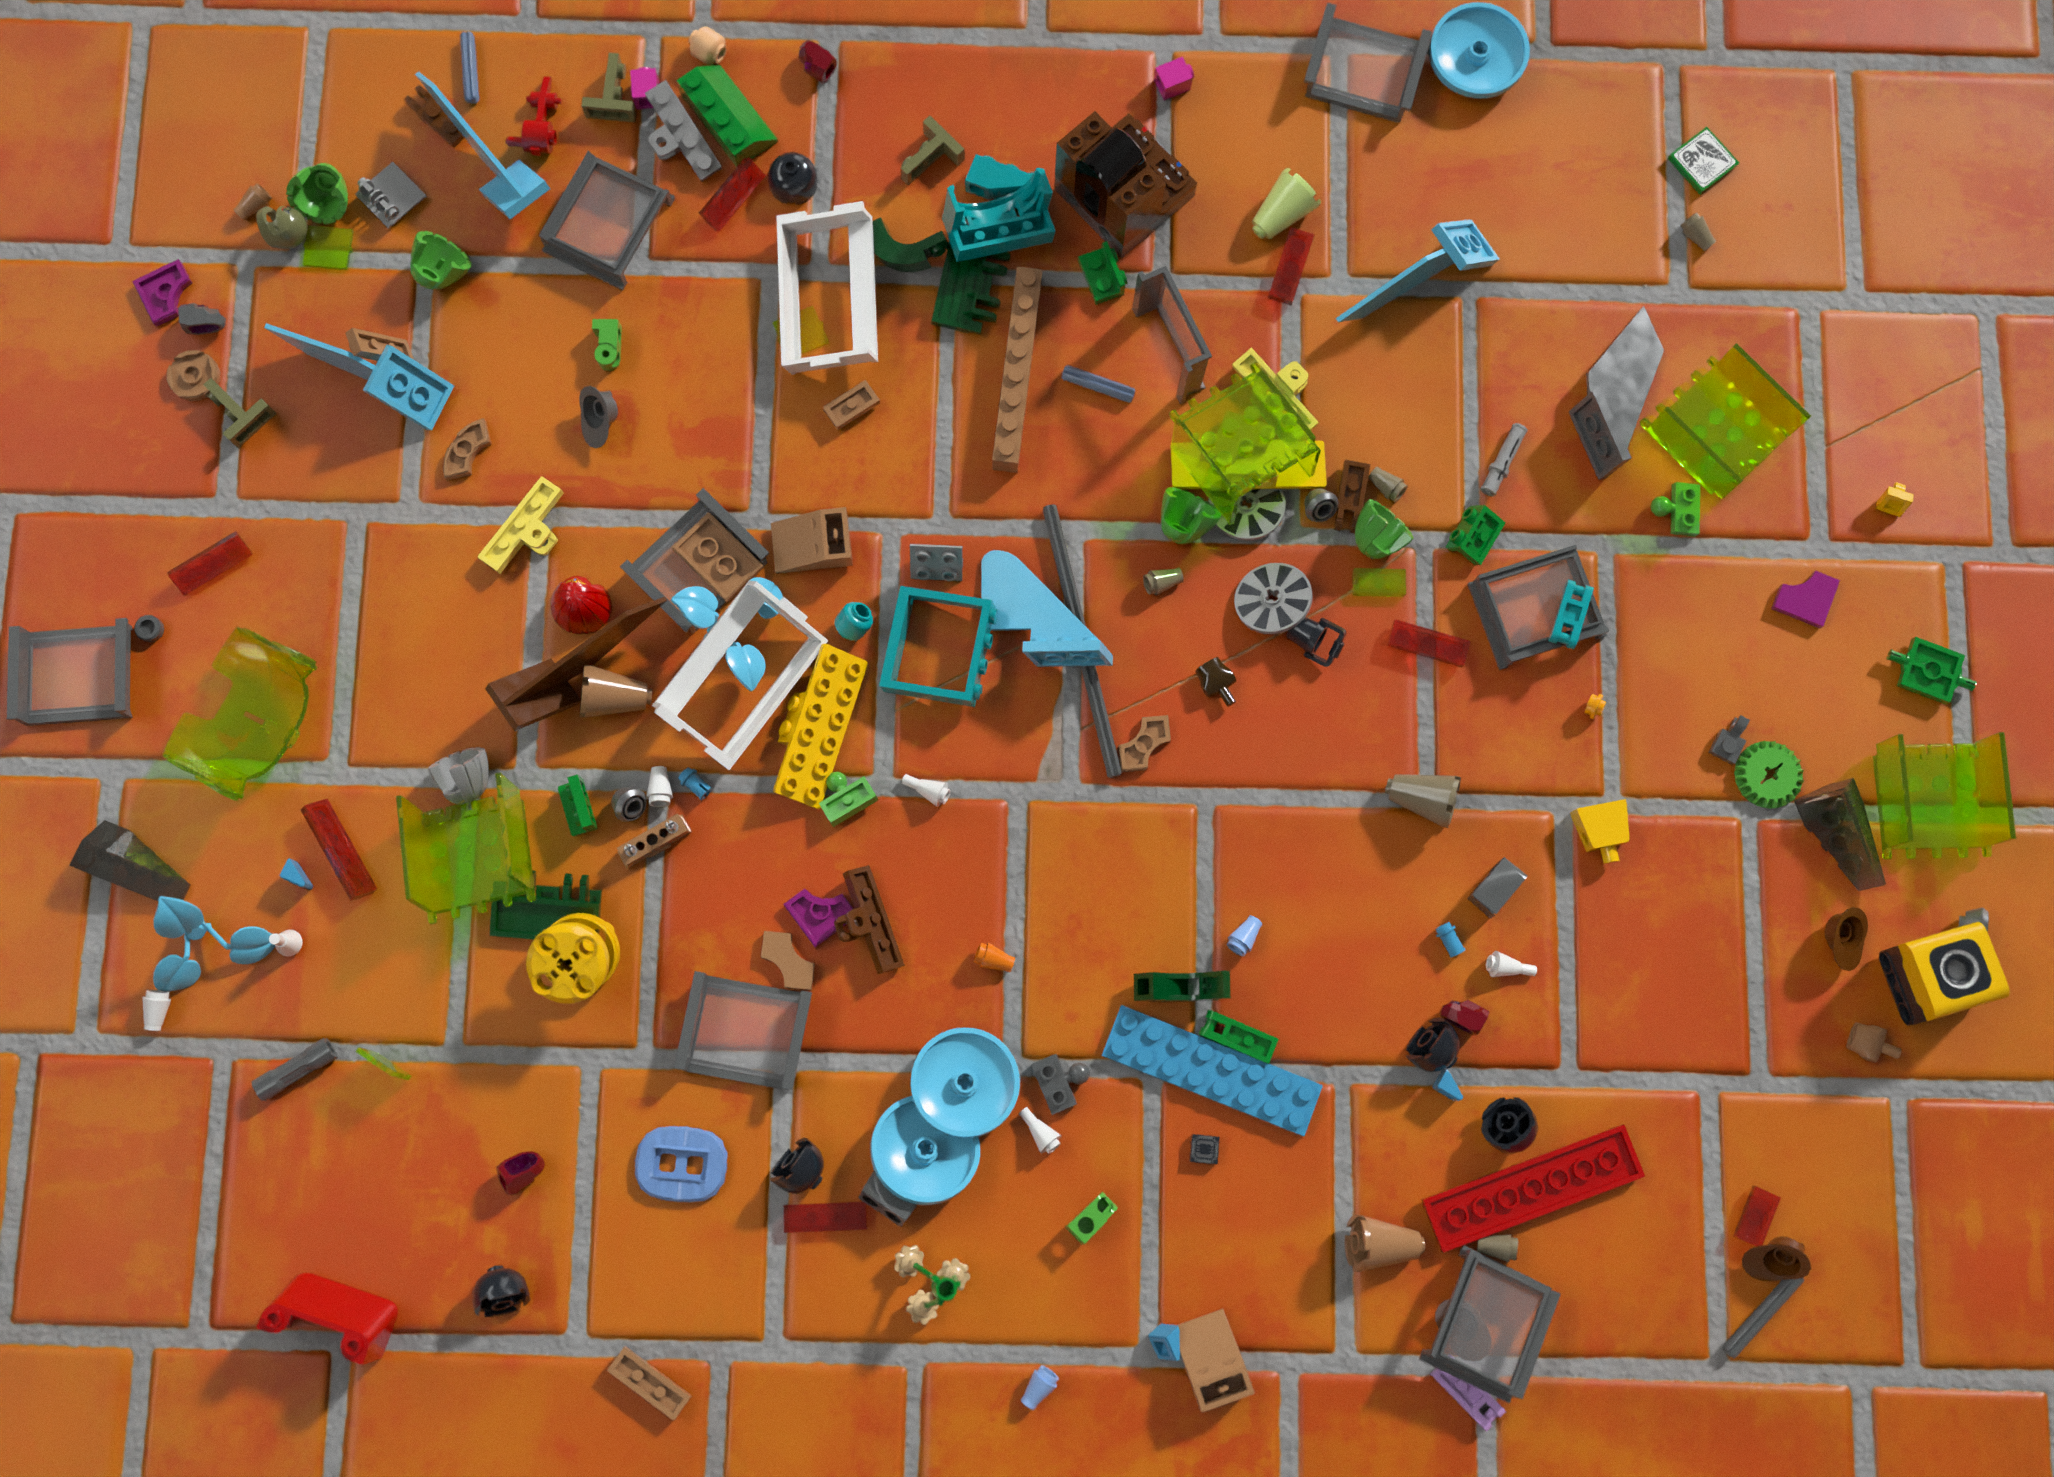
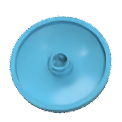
[1429,2,1530,99]
[910,1027,1020,1138]
[870,1096,980,1205]

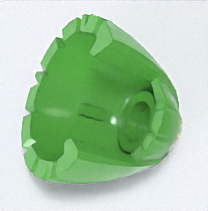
[286,163,348,224]
[410,231,472,290]
[1161,487,1221,544]
[1355,499,1414,559]

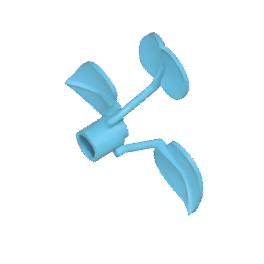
[670,577,783,692]
[153,896,275,991]

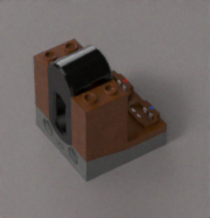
[1054,111,1197,259]

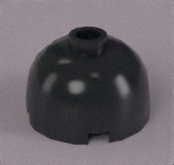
[768,152,818,205]
[1406,1017,1460,1073]
[1481,1097,1538,1154]
[770,1137,824,1194]
[472,1265,531,1317]

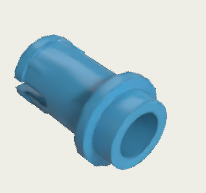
[678,767,713,800]
[1435,922,1466,958]

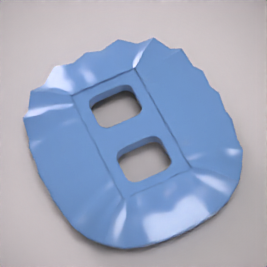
[635,1126,728,1202]

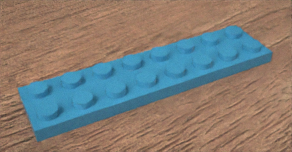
[1101,1005,1323,1136]

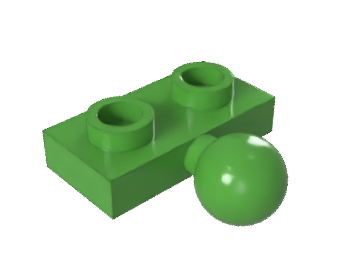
[1651,482,1700,537]
[819,772,878,827]

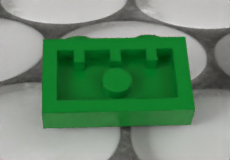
[1078,241,1128,305]
[1446,505,1506,565]
[558,774,598,837]

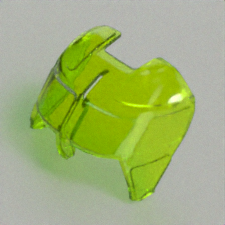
[162,626,318,801]

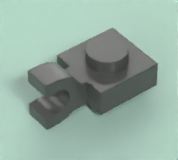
[1708,715,1750,765]

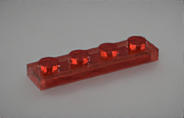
[301,798,377,901]

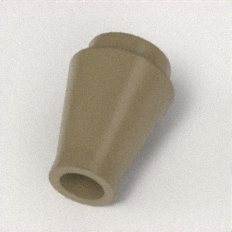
[1680,212,1716,251]
[1368,467,1408,502]
[1143,568,1184,596]
[1477,1235,1518,1262]

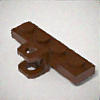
[834,865,905,974]

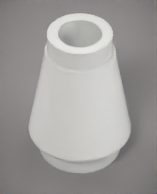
[646,766,673,807]
[142,990,171,1031]

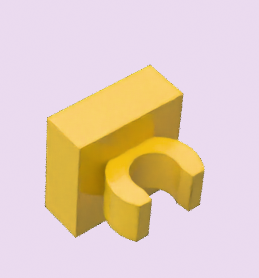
[1876,482,1914,517]

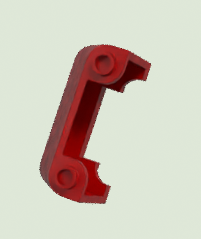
[256,1272,398,1365]

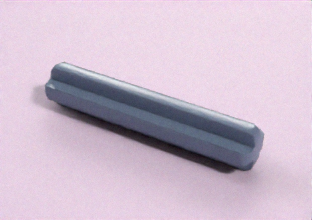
[460,32,479,104]
[1062,365,1135,402]

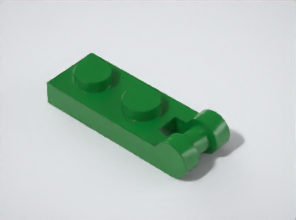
[1198,1010,1279,1064]

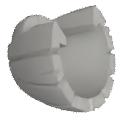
[428,747,489,805]

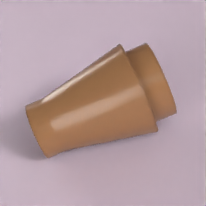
[233,183,273,221]

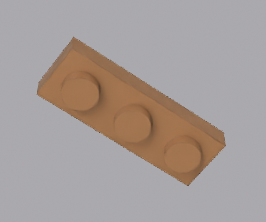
[345,328,414,361]
[607,1346,692,1421]

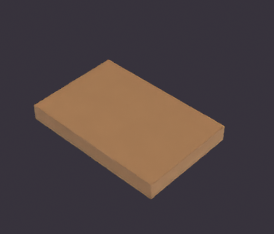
[671,512,764,603]

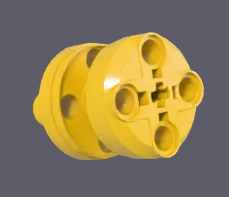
[526,913,620,1004]

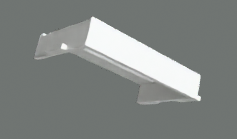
[777,201,878,375]
[652,580,829,770]

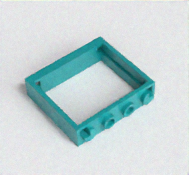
[879,586,998,707]

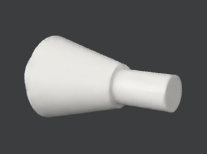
[902,774,950,807]
[269,930,303,956]
[1486,951,1537,977]
[1019,1107,1062,1154]

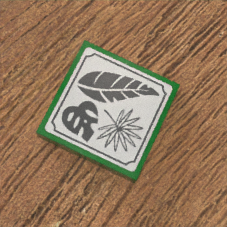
[1667,127,1739,195]

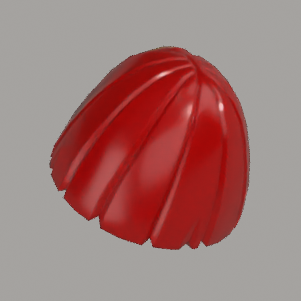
[550,576,612,634]

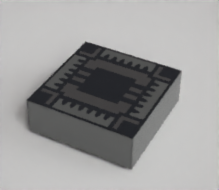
[1190,1134,1220,1164]

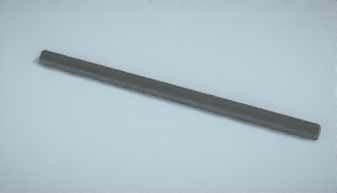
[1043,504,1121,778]

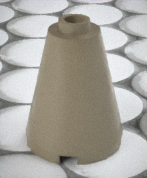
[1385,774,1461,828]

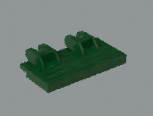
[931,241,1011,334]
[489,869,602,939]

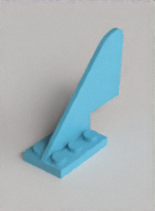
[981,550,1113,667]

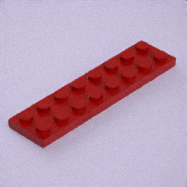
[1421,1124,1646,1253]

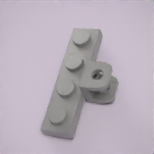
[645,80,722,182]

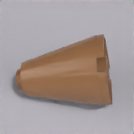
[580,664,652,718]
[1345,1215,1425,1272]

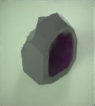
[178,303,226,335]

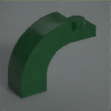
[872,217,951,272]
[1134,971,1231,1002]

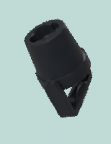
[1286,617,1346,667]

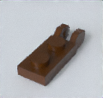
[404,85,464,148]
[1334,460,1370,534]

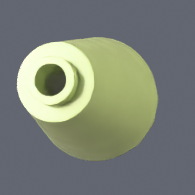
[1252,168,1321,239]

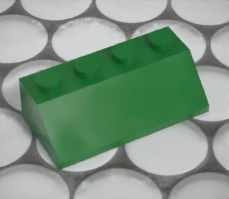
[676,65,778,169]

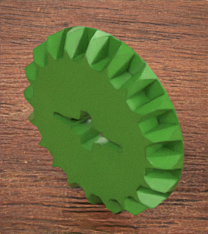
[1734,741,1804,809]

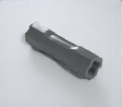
[251,1038,338,1101]

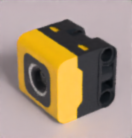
[1879,922,2010,1026]

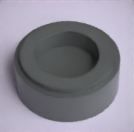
[134,615,164,642]

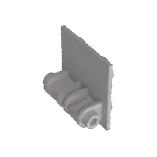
[355,162,426,229]
[910,544,963,581]

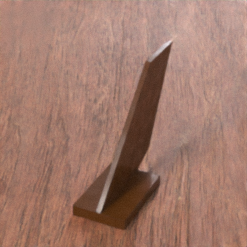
[485,596,667,731]

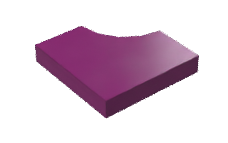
[132,259,192,327]
[1771,571,1840,628]
[783,889,853,948]

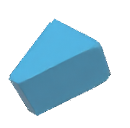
[279,858,313,890]
[1432,1069,1463,1101]
[1148,1324,1180,1361]

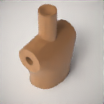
[1846,1022,1902,1063]

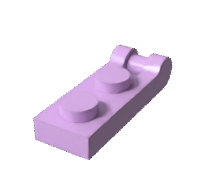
[1430,1354,1506,1432]

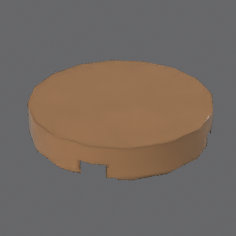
[166,350,220,401]

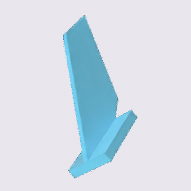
[415,72,550,219]
[1336,219,1500,322]
[264,323,454,430]

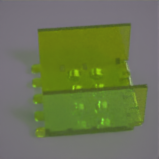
[1639,343,1811,499]
[1169,362,1321,525]
[1873,732,2016,860]
[396,772,536,924]

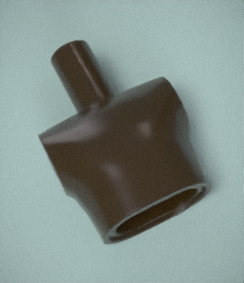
[1195,657,1236,707]

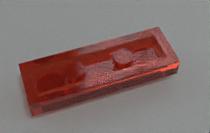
[699,157,766,231]
[1268,227,1315,306]
[167,531,253,596]
[1387,619,1471,667]
[783,1201,867,1233]

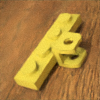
[1232,348,1319,441]
[478,476,564,574]

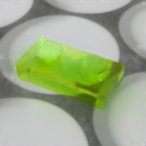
[1352,568,1406,597]

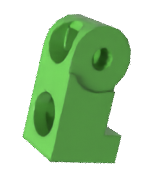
[592,319,622,371]
[1065,1192,1118,1245]

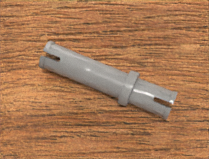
[1480,423,1528,497]

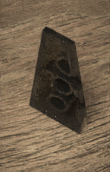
[1794,778,1886,891]
[69,820,191,901]

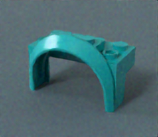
[942,168,1056,262]

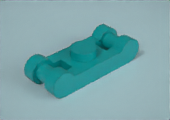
[1548,579,1594,650]

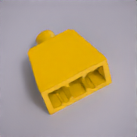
[1570,799,1629,864]

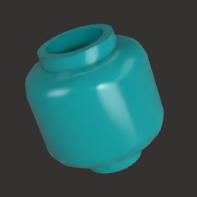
[834,602,873,641]

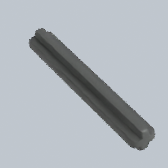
[1722,1278,1804,1358]

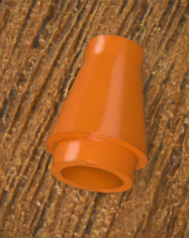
[973,942,1015,973]

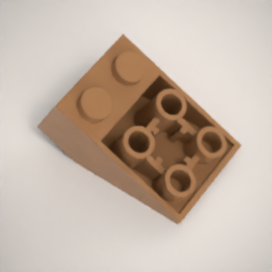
[771,507,853,574]
[1178,1309,1255,1412]

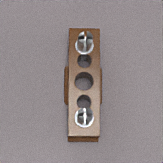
[617,813,692,869]

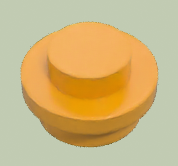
[1585,694,1607,719]

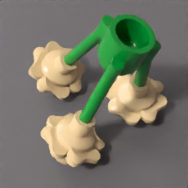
[894,1245,970,1325]

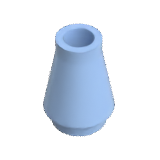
[1227,915,1262,956]
[1021,1365,1059,1410]

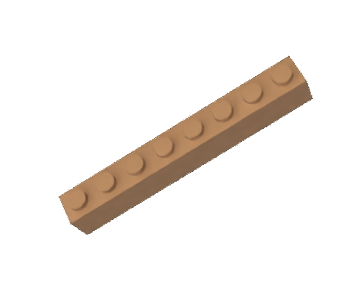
[992,266,1042,473]

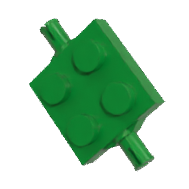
[1886,637,1977,705]

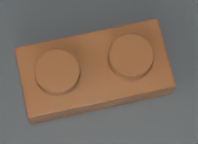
[823,380,880,430]

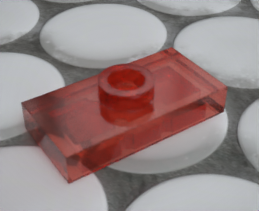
[1733,1186,1781,1247]

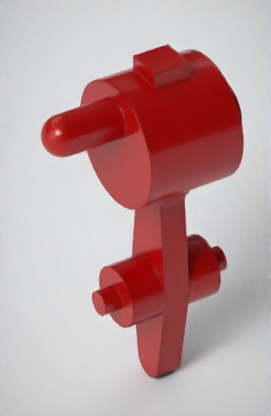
[505,76,562,156]

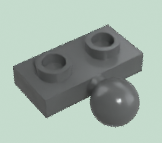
[1031,1054,1090,1115]

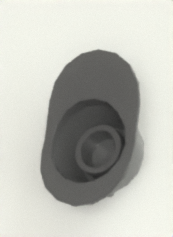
[579,386,618,448]

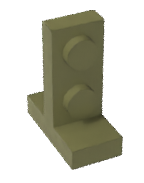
[581,53,637,122]
[900,116,965,185]
[203,378,276,448]

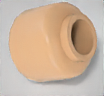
[689,26,727,65]

